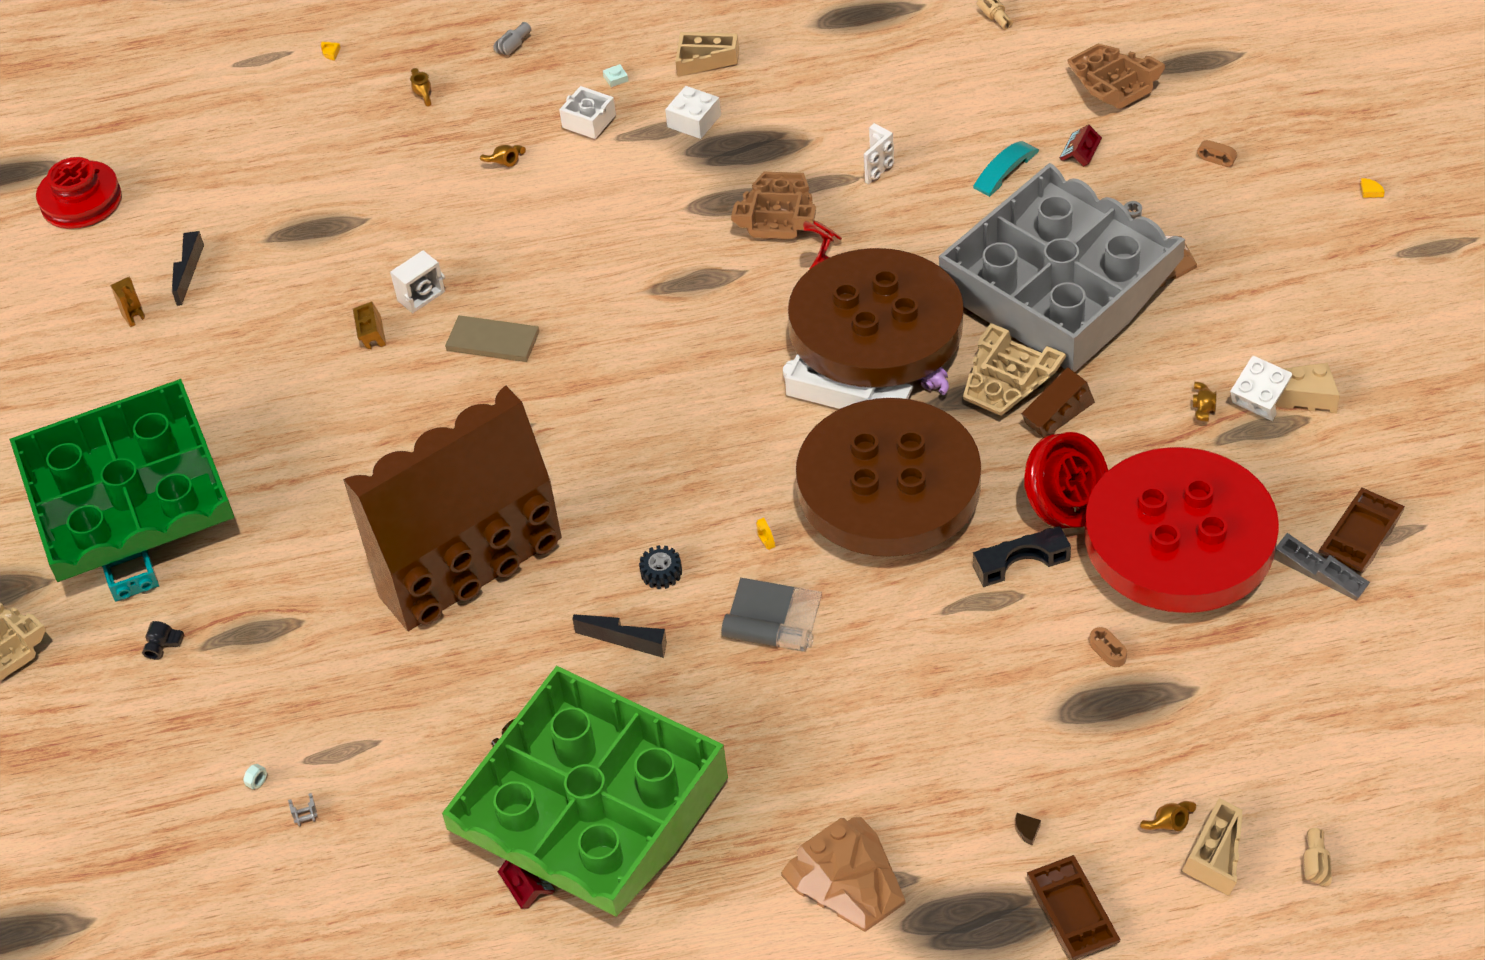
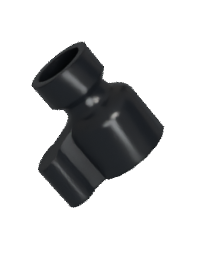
[142,621,184,660]

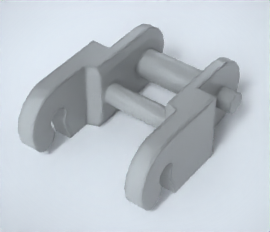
[288,793,317,826]

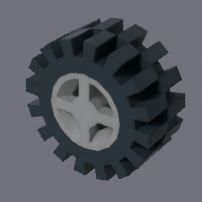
[639,545,682,589]

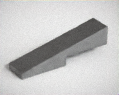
[1274,533,1370,601]

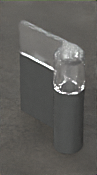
[721,577,822,652]

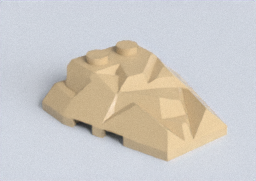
[963,323,1066,416]
[0,603,46,681]

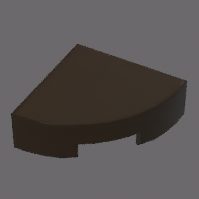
[1015,813,1041,845]

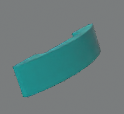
[973,141,1039,197]

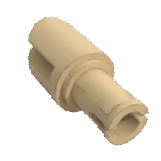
[976,0,1013,30]
[1304,828,1332,887]

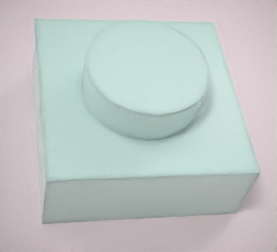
[603,64,629,87]

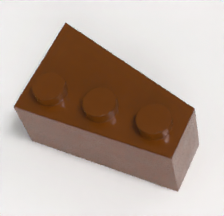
[1021,367,1095,438]

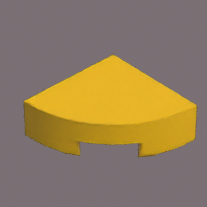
[321,42,341,61]
[1360,178,1385,198]
[756,517,776,550]

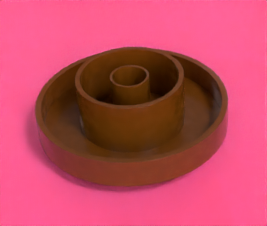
[788,248,963,387]
[796,398,981,557]

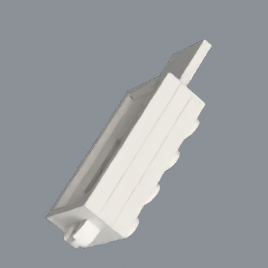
[783,354,913,409]

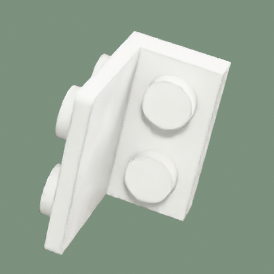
[864,123,894,184]
[1230,356,1292,421]

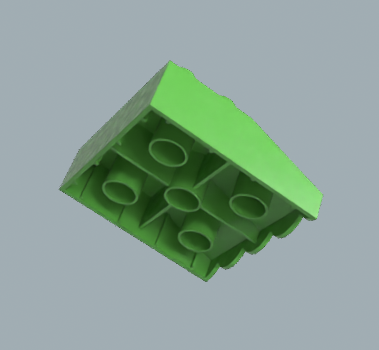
[442,665,728,917]

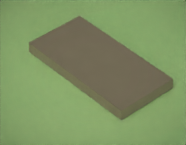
[445,315,539,362]

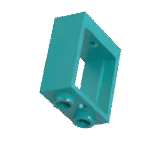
[102,550,159,602]

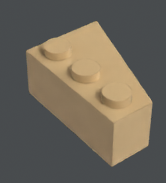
[675,32,739,77]
[1275,363,1340,413]
[1182,798,1243,896]

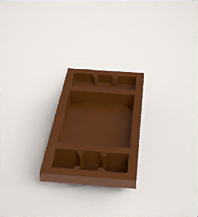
[1319,487,1405,572]
[1027,855,1121,960]

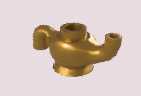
[410,68,432,107]
[480,145,526,167]
[1193,381,1217,422]
[1140,801,1196,832]

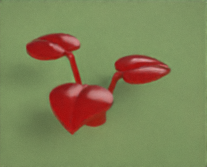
[803,220,842,270]

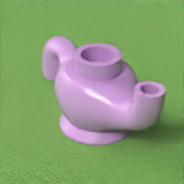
[918,367,949,395]

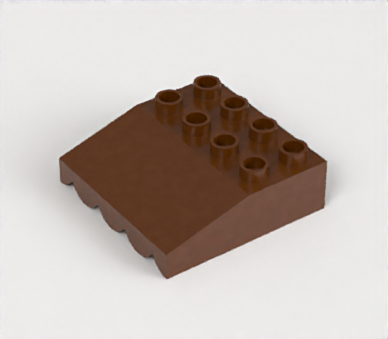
[343,385,562,632]

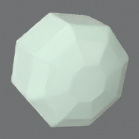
[243,764,267,789]

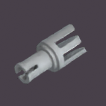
[493,22,532,55]

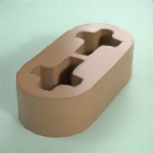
[1197,140,1237,167]
[1089,627,1127,667]

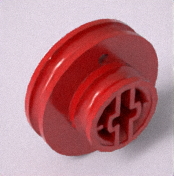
[36,157,122,229]
[1024,432,1108,529]

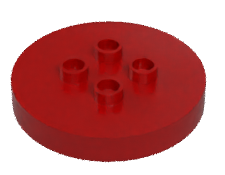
[1085,447,1279,613]

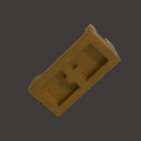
[110,277,145,327]
[353,301,386,349]

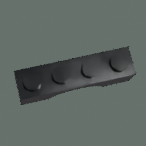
[973,526,1071,587]

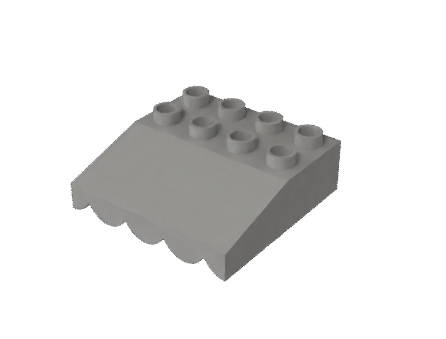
[939,163,1185,372]

